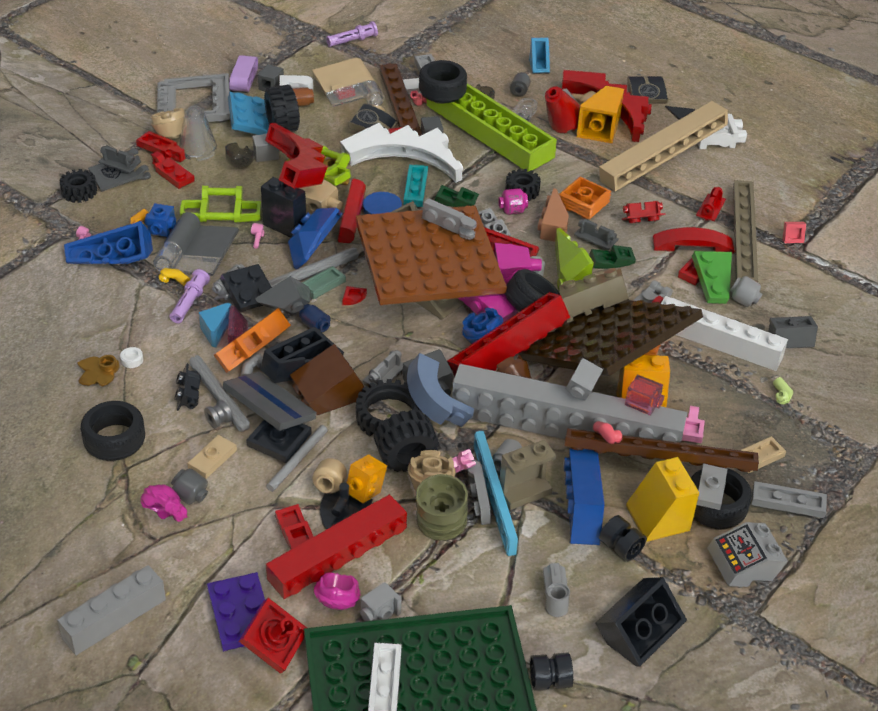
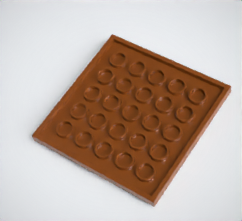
[356,206,507,305]

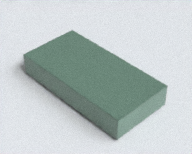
[302,266,346,300]

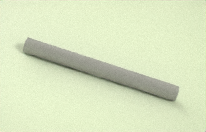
[266,425,328,492]

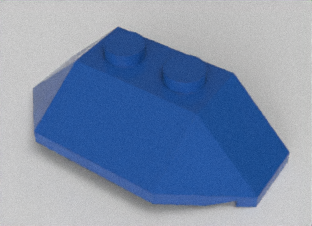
[288,208,343,270]

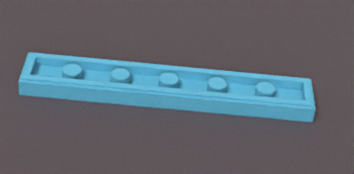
[474,431,518,556]

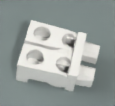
[697,114,747,149]

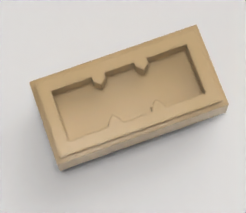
[187,435,237,479]
[741,436,786,473]

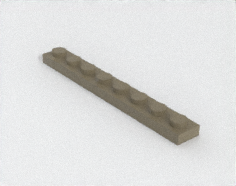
[733,180,758,282]

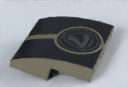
[627,76,668,104]
[349,103,397,131]

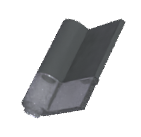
[153,212,239,276]

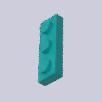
[403,164,428,207]

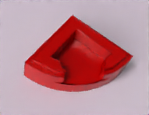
[342,286,367,305]

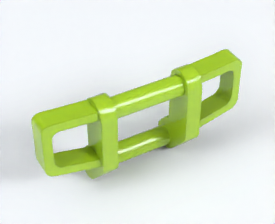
[286,145,351,186]
[180,186,262,223]

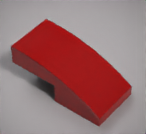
[275,504,314,549]

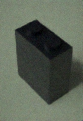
[261,177,306,238]

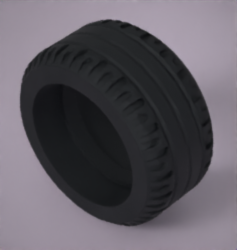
[419,60,467,103]
[505,269,560,312]
[80,401,145,461]
[691,468,752,529]

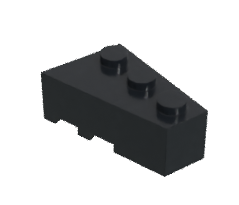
[260,327,344,383]

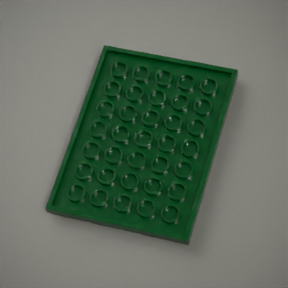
[304,605,537,711]

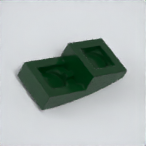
[434,185,479,207]
[589,245,636,269]

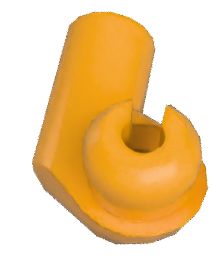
[130,209,148,224]

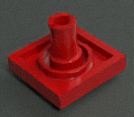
[238,598,307,674]

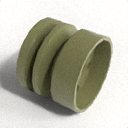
[416,474,468,541]

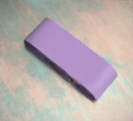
[229,55,258,92]

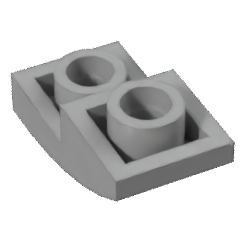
[478,208,511,236]

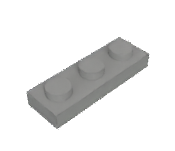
[751,481,827,518]

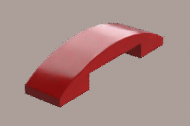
[653,227,735,254]

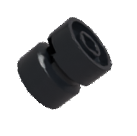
[599,515,647,562]
[530,652,574,691]

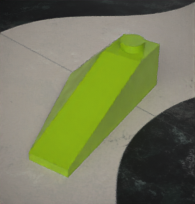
[555,228,594,291]

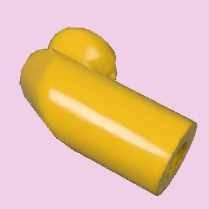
[158,268,191,286]

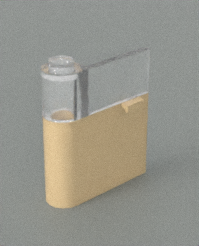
[312,58,384,107]

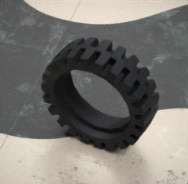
[356,379,424,439]

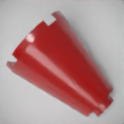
[545,86,580,134]

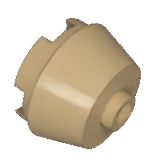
[151,108,187,139]
[408,450,456,492]

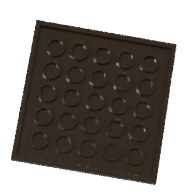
[518,299,703,376]

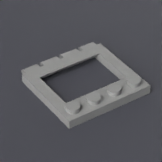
[157,73,231,124]

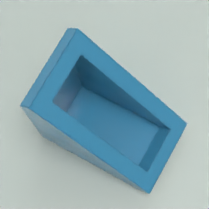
[529,38,550,73]
[199,303,232,348]

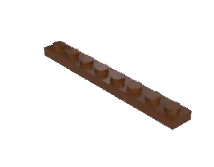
[380,63,422,136]
[565,428,759,472]

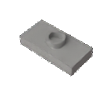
[697,464,727,510]

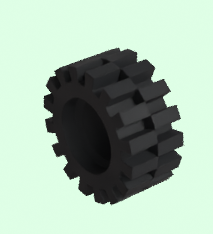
[59,169,97,203]
[505,169,541,202]

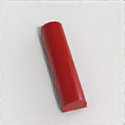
[338,178,366,243]

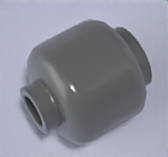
[171,468,208,505]

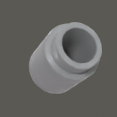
[492,439,522,473]

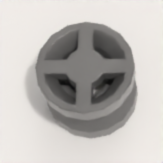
[204,400,232,429]

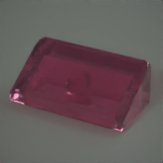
[228,306,248,344]

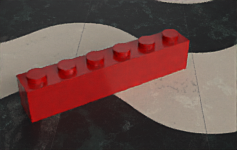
[447,292,570,377]
[266,494,407,599]

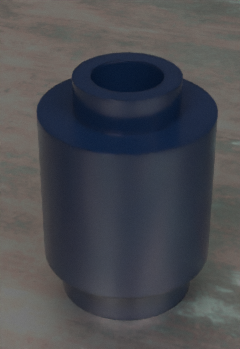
[299,304,331,332]

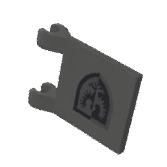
[88,148,151,192]

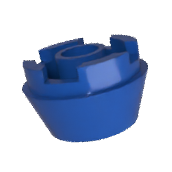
[462,308,503,344]

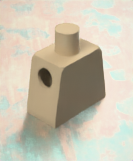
[300,179,343,214]

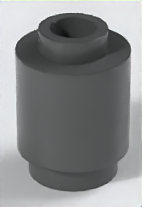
[510,72,531,97]

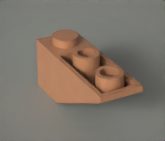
[538,188,569,242]

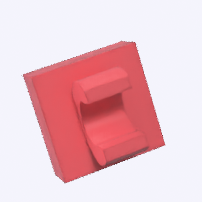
[782,222,806,243]

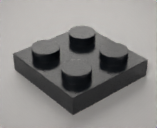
[220,264,272,313]
[246,420,312,463]

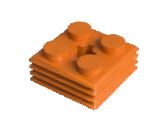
[559,177,611,219]

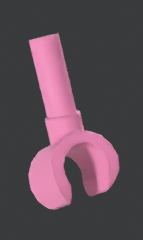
[251,223,265,249]
[76,226,91,240]

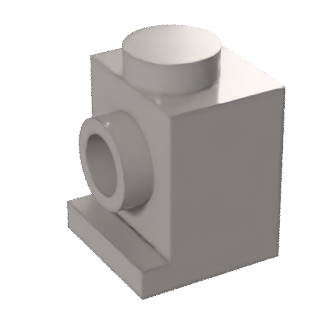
[360,582,402,621]

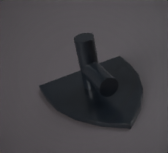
[320,483,373,530]

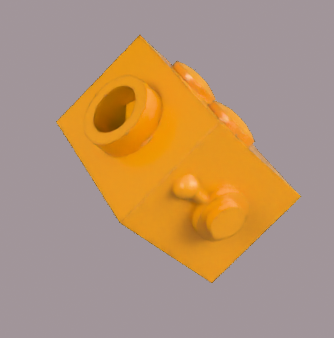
[346,454,387,503]

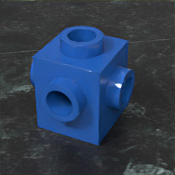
[145,203,176,237]

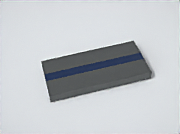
[223,371,317,431]

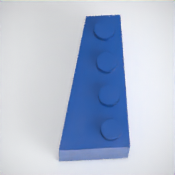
[564,448,605,545]

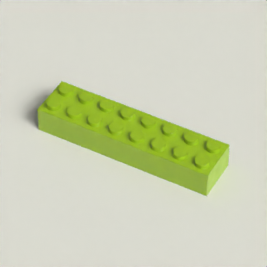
[427,83,557,172]

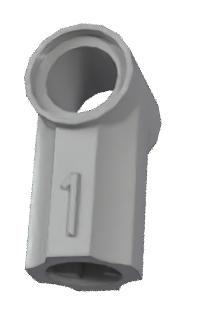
[543,563,570,617]

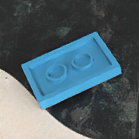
[228,92,269,135]

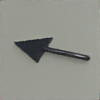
[665,106,695,120]

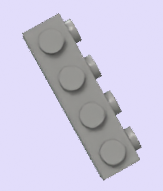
[57,565,166,655]

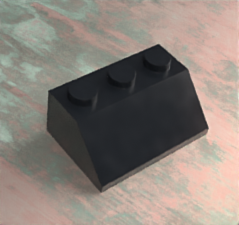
[595,577,687,667]

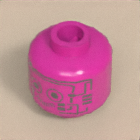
[498,189,528,215]

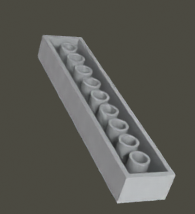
[452,364,687,461]

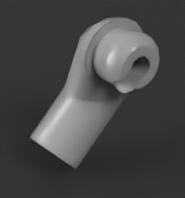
[240,353,263,377]

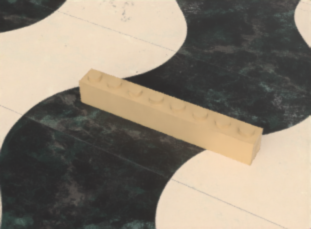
[599,101,728,192]

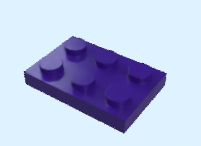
[207,572,265,651]

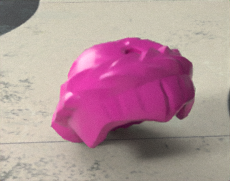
[140,484,188,522]
[314,572,361,610]

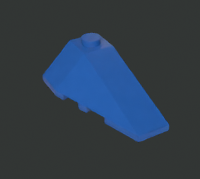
[64,221,153,264]

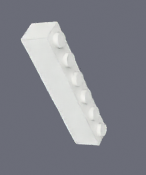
[661,296,788,371]

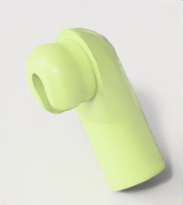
[773,377,793,405]

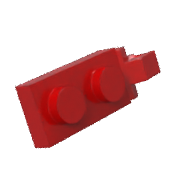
[136,131,186,162]
[151,151,195,189]

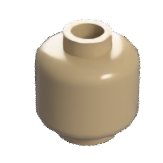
[312,458,347,494]

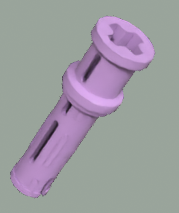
[326,21,378,47]
[169,269,210,323]

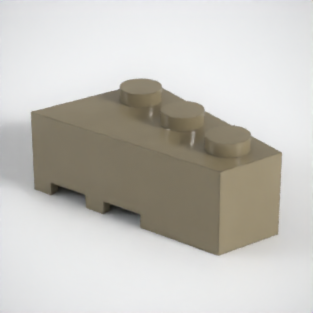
[559,268,629,323]

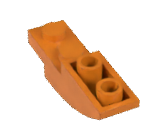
[214,308,291,373]

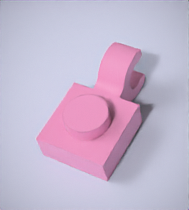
[682,406,705,443]
[452,449,476,473]

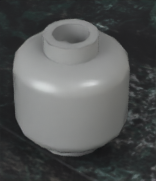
[730,276,762,307]

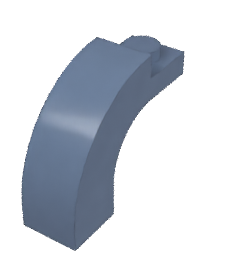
[407,353,474,427]

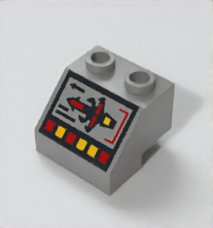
[707,522,788,587]

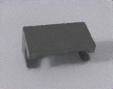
[768,316,818,348]

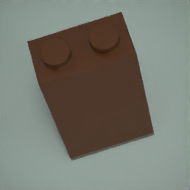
[290,344,365,415]

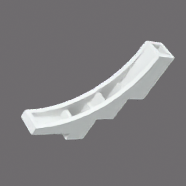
[340,123,463,183]

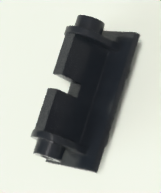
[174,363,200,411]

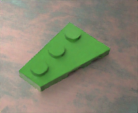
[692,251,732,304]

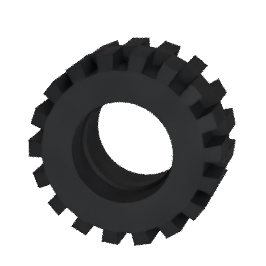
[264,84,300,132]
[374,410,439,472]

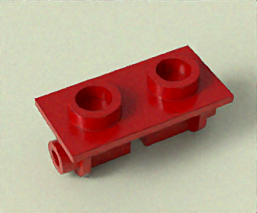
[696,187,726,222]
[622,201,666,223]

